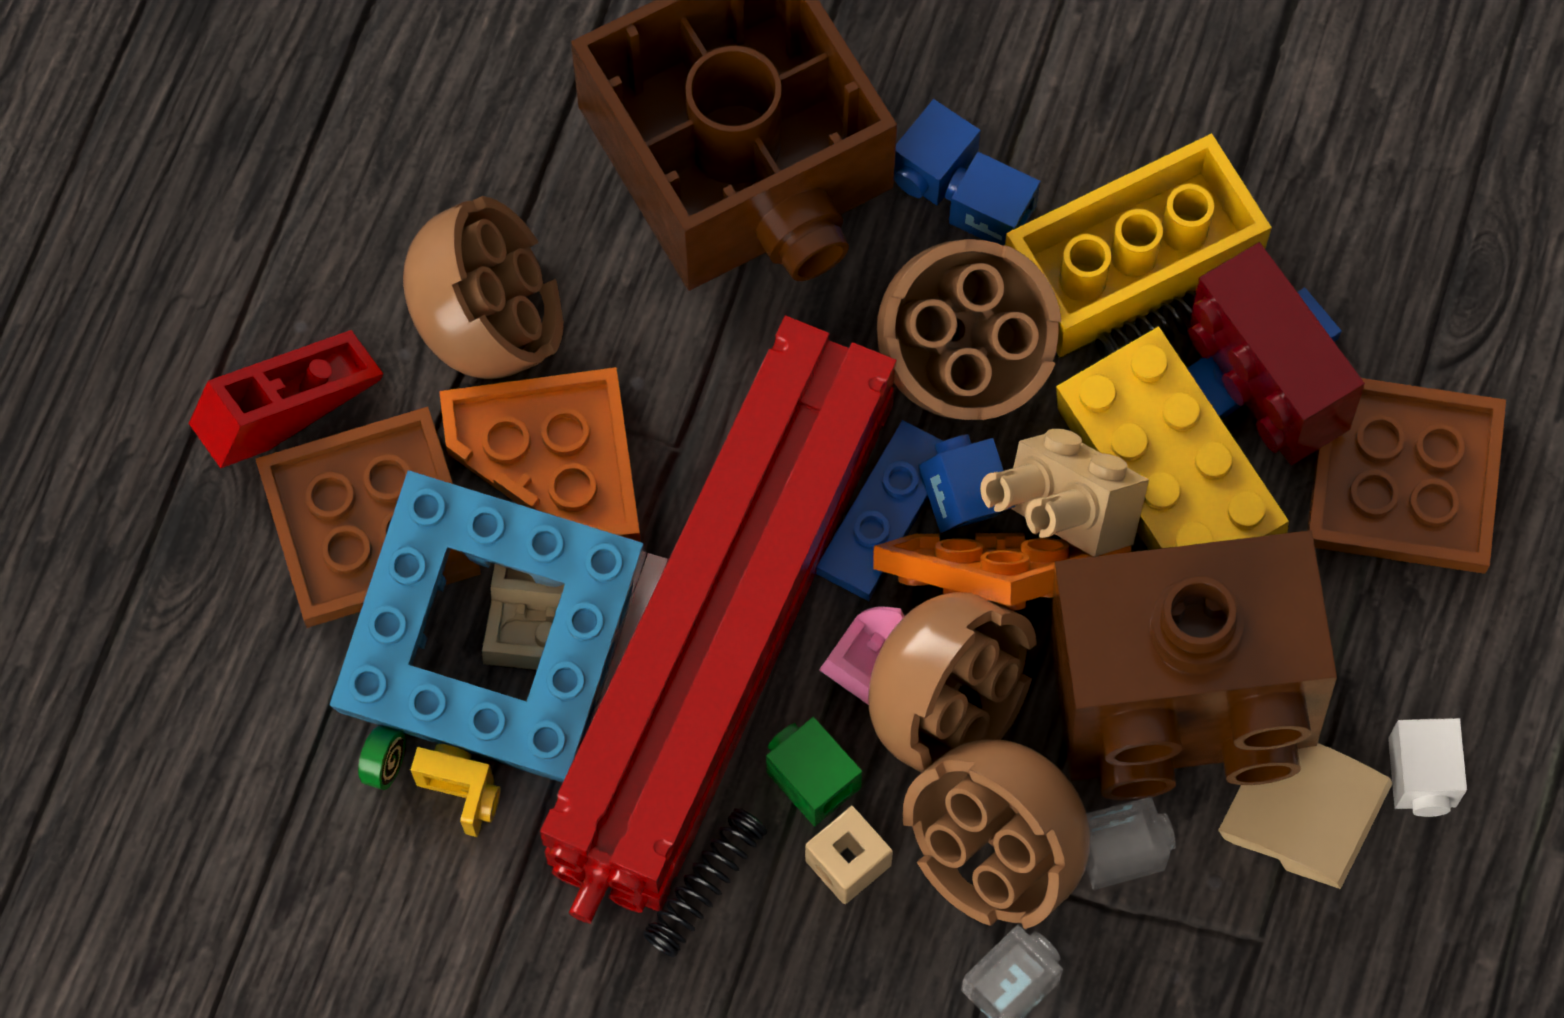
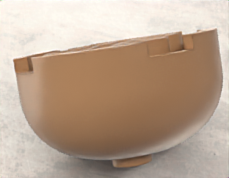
[403,196,564,379]
[877,239,1061,420]
[868,592,1037,773]
[903,739,1091,929]

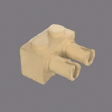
[980,429,1149,557]

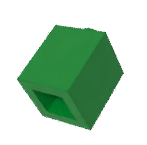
[766,717,862,827]

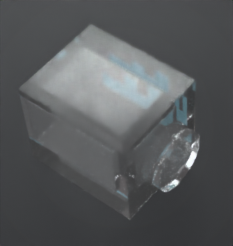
[1086,796,1176,890]
[961,925,1063,1018]

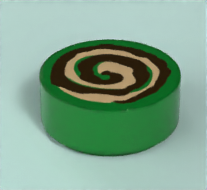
[358,725,406,790]

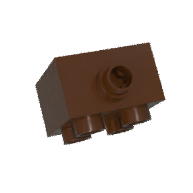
[571,0,897,291]
[1051,530,1337,800]

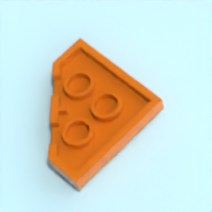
[439,367,641,541]
[873,533,1131,611]

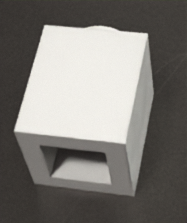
[1388,718,1467,817]

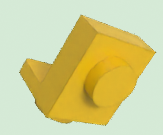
[410,744,501,837]

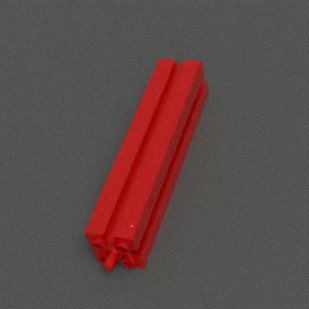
[540,315,897,924]

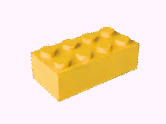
[1005,133,1272,357]
[1056,326,1289,550]

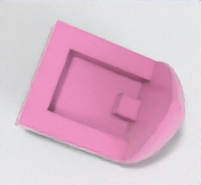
[819,606,904,705]

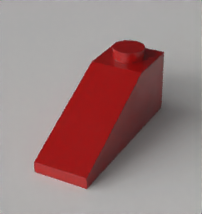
[188,330,384,468]

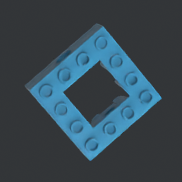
[330,470,646,783]

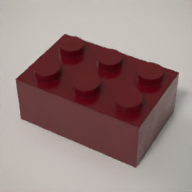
[1188,242,1365,465]

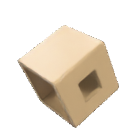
[805,805,893,904]

